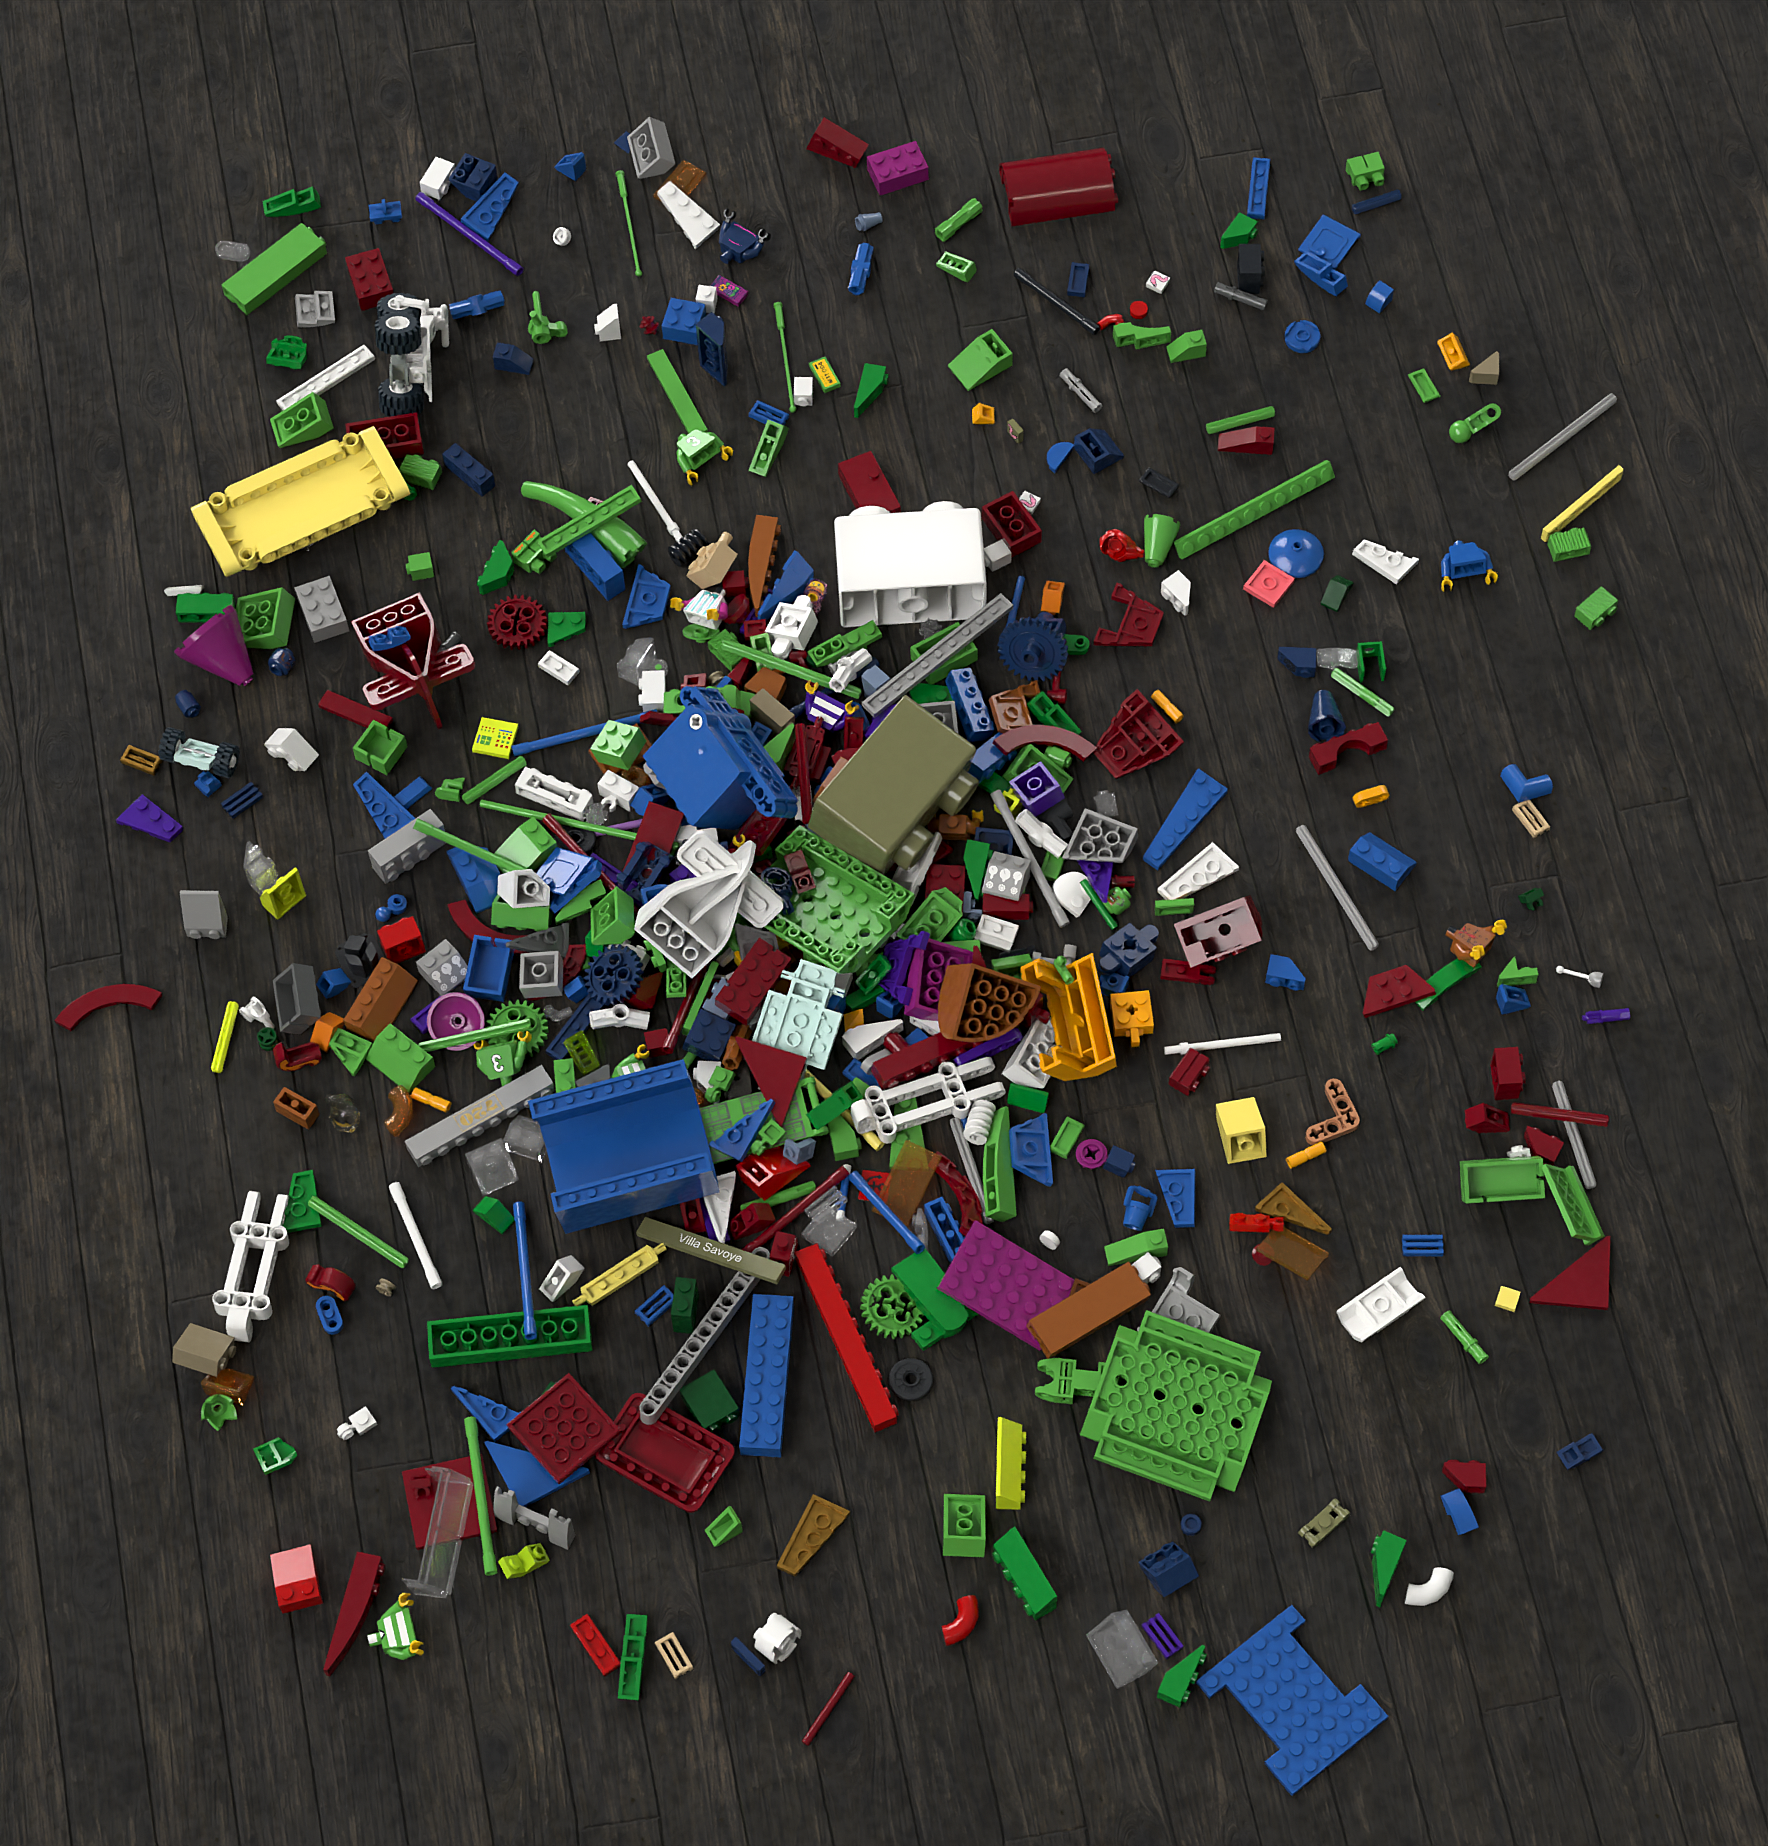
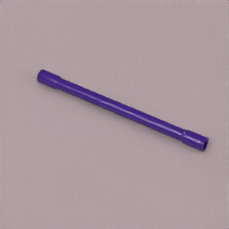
[415,192,523,276]

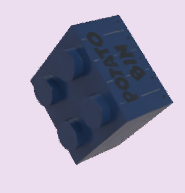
[682,1009,736,1062]

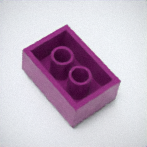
[867,141,929,196]

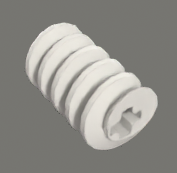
[963,1100,996,1145]

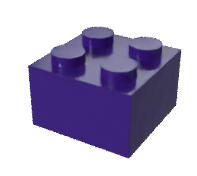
[1009,761,1065,817]

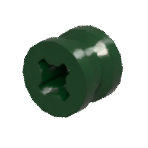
[257,1027,279,1051]

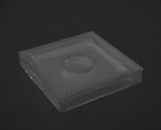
[801,1205,857,1256]

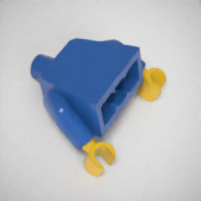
[1441,541,1498,592]

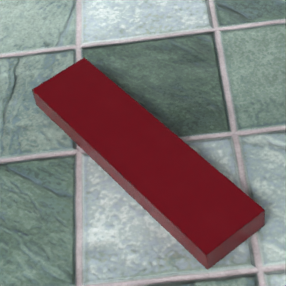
[318,690,393,728]

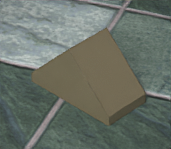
[1469,351,1499,385]

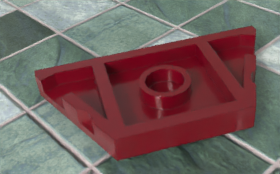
[1363,965,1436,1018]

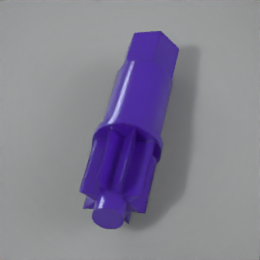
[1582,1008,1630,1024]

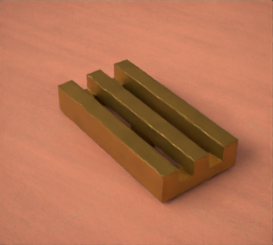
[120,745,163,776]

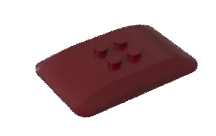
[595,1393,734,1513]

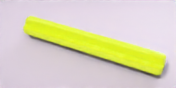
[211,1001,239,1073]

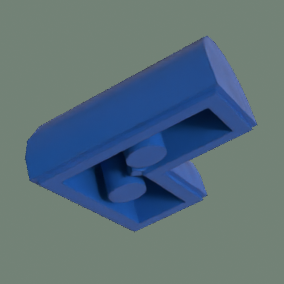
[1500,764,1553,802]

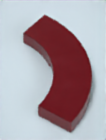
[527,944,587,1001]

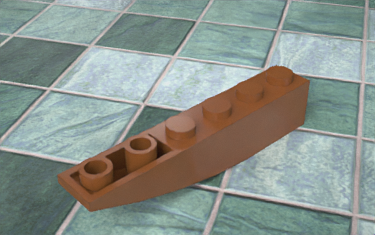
[748,515,781,617]

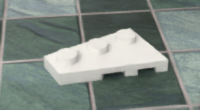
[1352,540,1419,584]

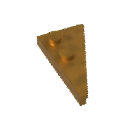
[1255,1183,1332,1235]

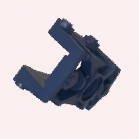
[617,842,674,903]

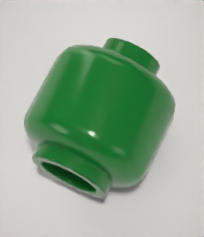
[948,918,976,941]

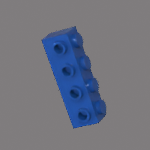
[945,668,995,742]
[924,1197,965,1263]

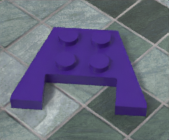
[878,931,930,1006]

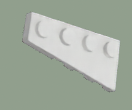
[657,181,720,249]

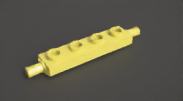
[572,1243,667,1306]

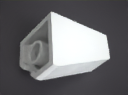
[497,869,550,908]

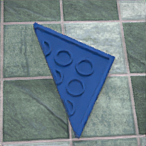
[484,1441,590,1507]

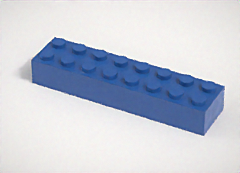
[739,1294,794,1457]

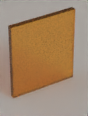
[1256,1227,1329,1281]

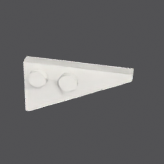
[703,1171,736,1244]

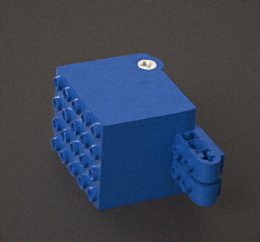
[643,686,799,830]

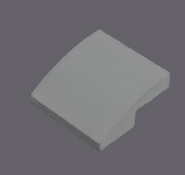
[295,291,335,327]

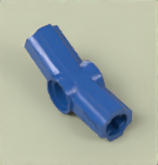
[449,291,504,319]

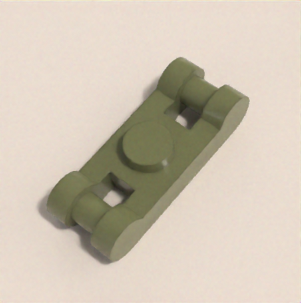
[1298,1498,1350,1548]

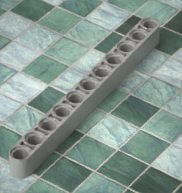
[640,1247,770,1425]

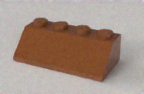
[343,957,418,1042]

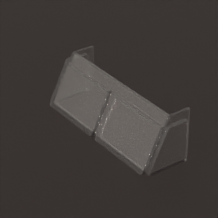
[402,1466,474,1598]

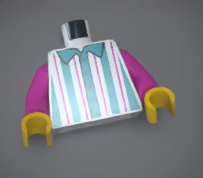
[670,587,728,630]

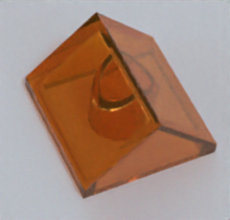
[201,1368,254,1406]

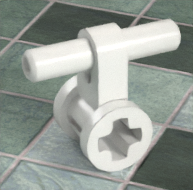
[239,996,275,1029]

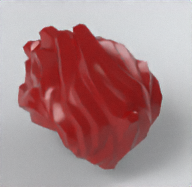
[1099,529,1144,562]

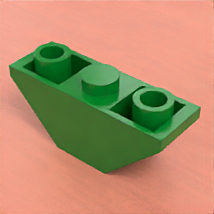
[477,540,514,595]

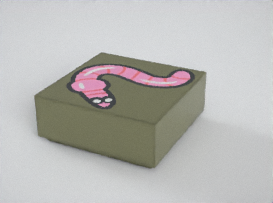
[1007,419,1024,444]

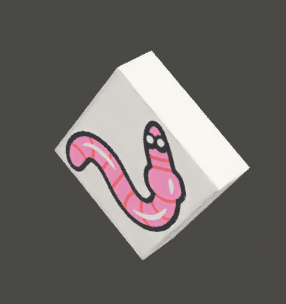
[1146,271,1170,294]
[1019,491,1041,515]

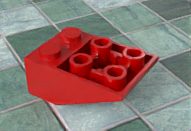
[736,1145,810,1201]

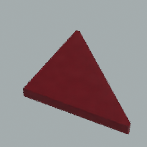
[735,1036,807,1128]
[1530,1236,1610,1310]

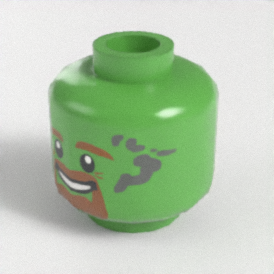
[1102,887,1131,915]

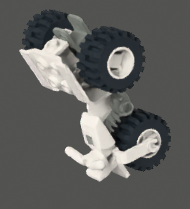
[375,293,449,416]

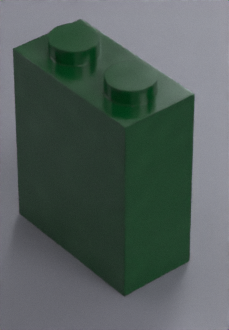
[671,1277,699,1334]
[679,1370,740,1433]

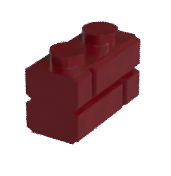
[1169,1048,1211,1096]

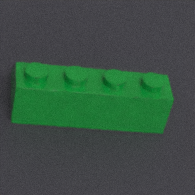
[992,1527,1057,1620]

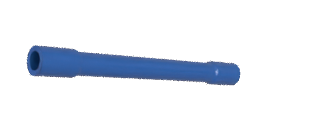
[848,1171,925,1254]

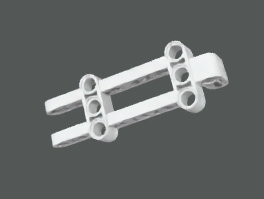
[850,1057,1006,1144]
[212,1191,289,1342]

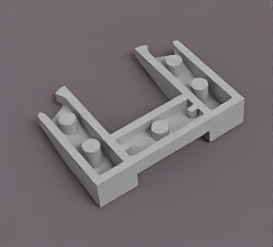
[494,1487,575,1550]

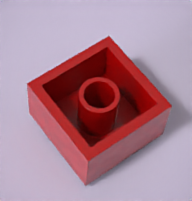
[377,916,426,964]

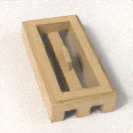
[1512,800,1550,838]
[655,1632,693,1679]

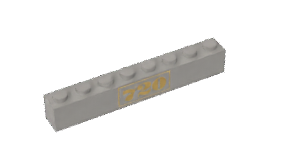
[405,1065,555,1167]

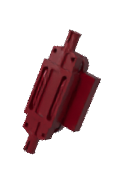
[784,716,831,790]

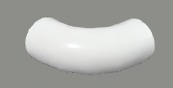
[1405,1568,1454,1606]

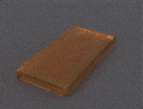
[871,1140,942,1228]

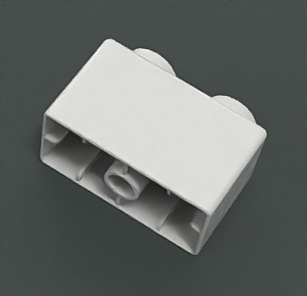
[834,501,987,627]

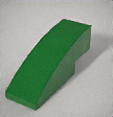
[263,186,321,217]
[1027,691,1082,735]

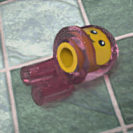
[804,579,827,617]

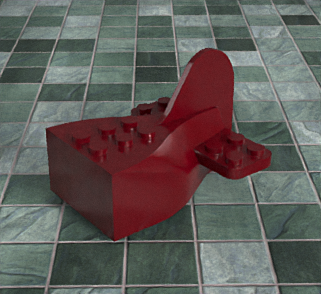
[351,592,476,730]

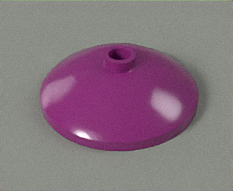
[427,992,485,1051]

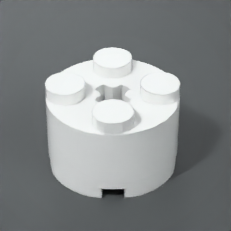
[753,1613,801,1664]

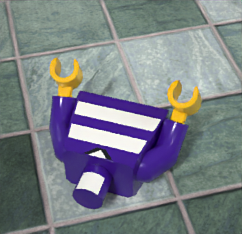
[805,680,859,733]

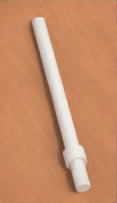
[628,460,683,541]
[1164,1033,1281,1055]

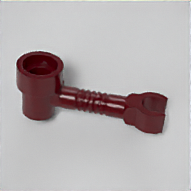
[786,649,818,690]
[1047,671,1067,704]

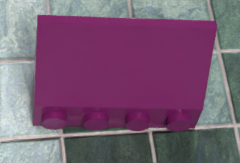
[904,939,973,1021]

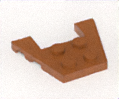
[989,680,1053,746]

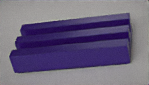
[1142,1613,1183,1660]

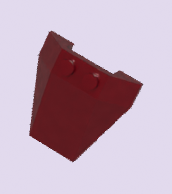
[1094,689,1185,779]

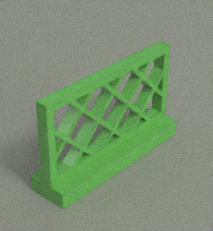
[1541,1164,1604,1246]

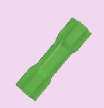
[935,198,982,241]

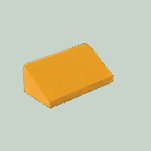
[1437,332,1470,371]

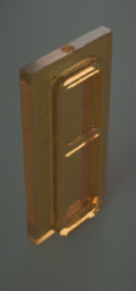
[653,160,706,202]

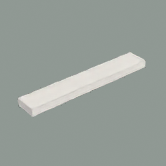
[277,345,375,410]

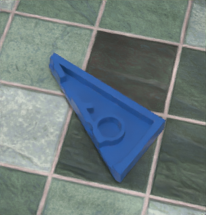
[708,1099,776,1162]

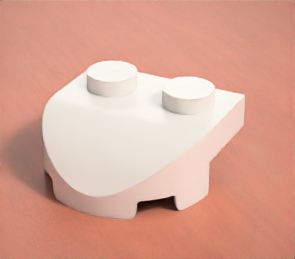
[1052,872,1096,917]

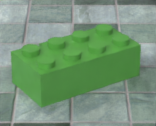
[1460,1156,1545,1203]

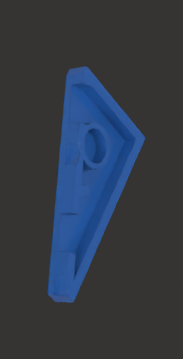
[451,1386,521,1442]

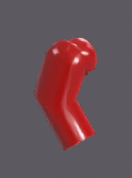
[1097,314,1124,330]

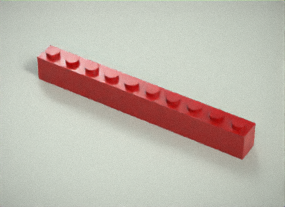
[795,1243,899,1433]

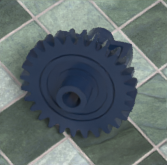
[997,612,1068,682]

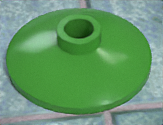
[683,624,720,643]

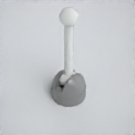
[1556,966,1604,988]

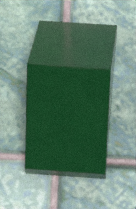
[1321,575,1354,612]

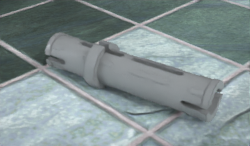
[1059,368,1102,413]

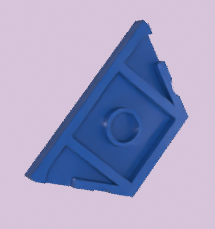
[622,565,671,629]
[1009,1113,1053,1186]

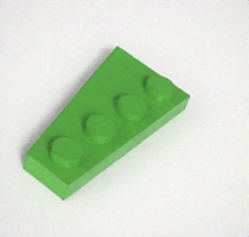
[890,1097,929,1172]

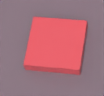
[1243,560,1295,608]

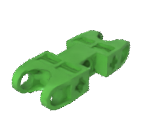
[1035,1358,1126,1404]

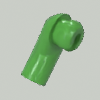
[1054,956,1074,985]

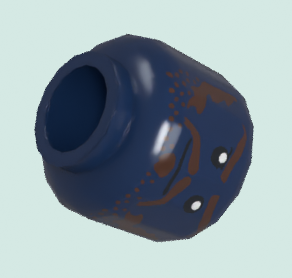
[268,648,296,676]

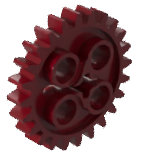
[487,595,548,650]

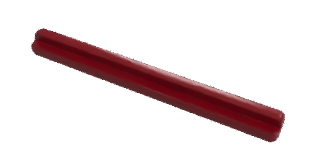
[1511,1102,1609,1127]

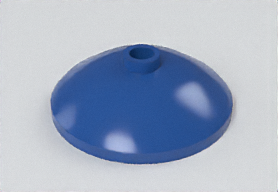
[1268,529,1324,578]

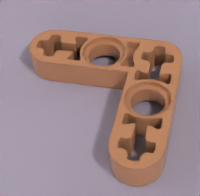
[1305,1078,1360,1145]

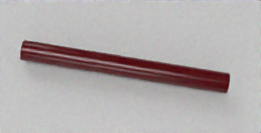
[802,1672,855,1746]

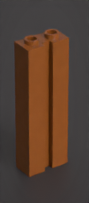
[1026,1262,1151,1359]

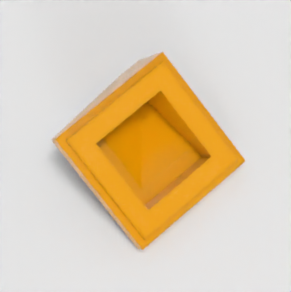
[844,1009,864,1032]

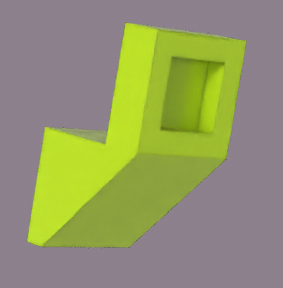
[498,1543,550,1579]

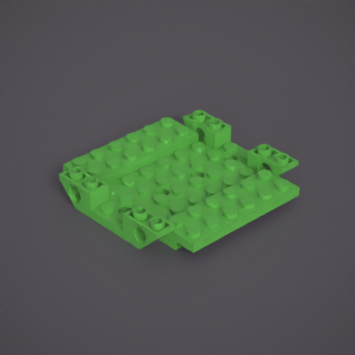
[1080,1310,1272,1501]

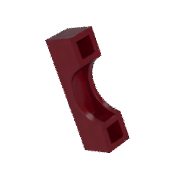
[1309,722,1388,775]

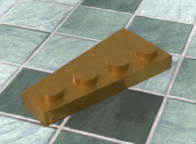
[777,1494,850,1577]

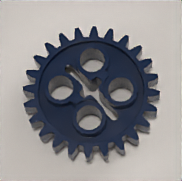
[584,944,644,1006]

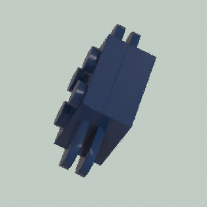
[1098,923,1159,978]

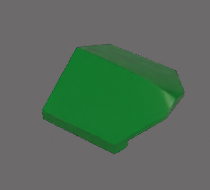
[253,1437,298,1475]

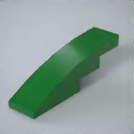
[618,1614,648,1700]

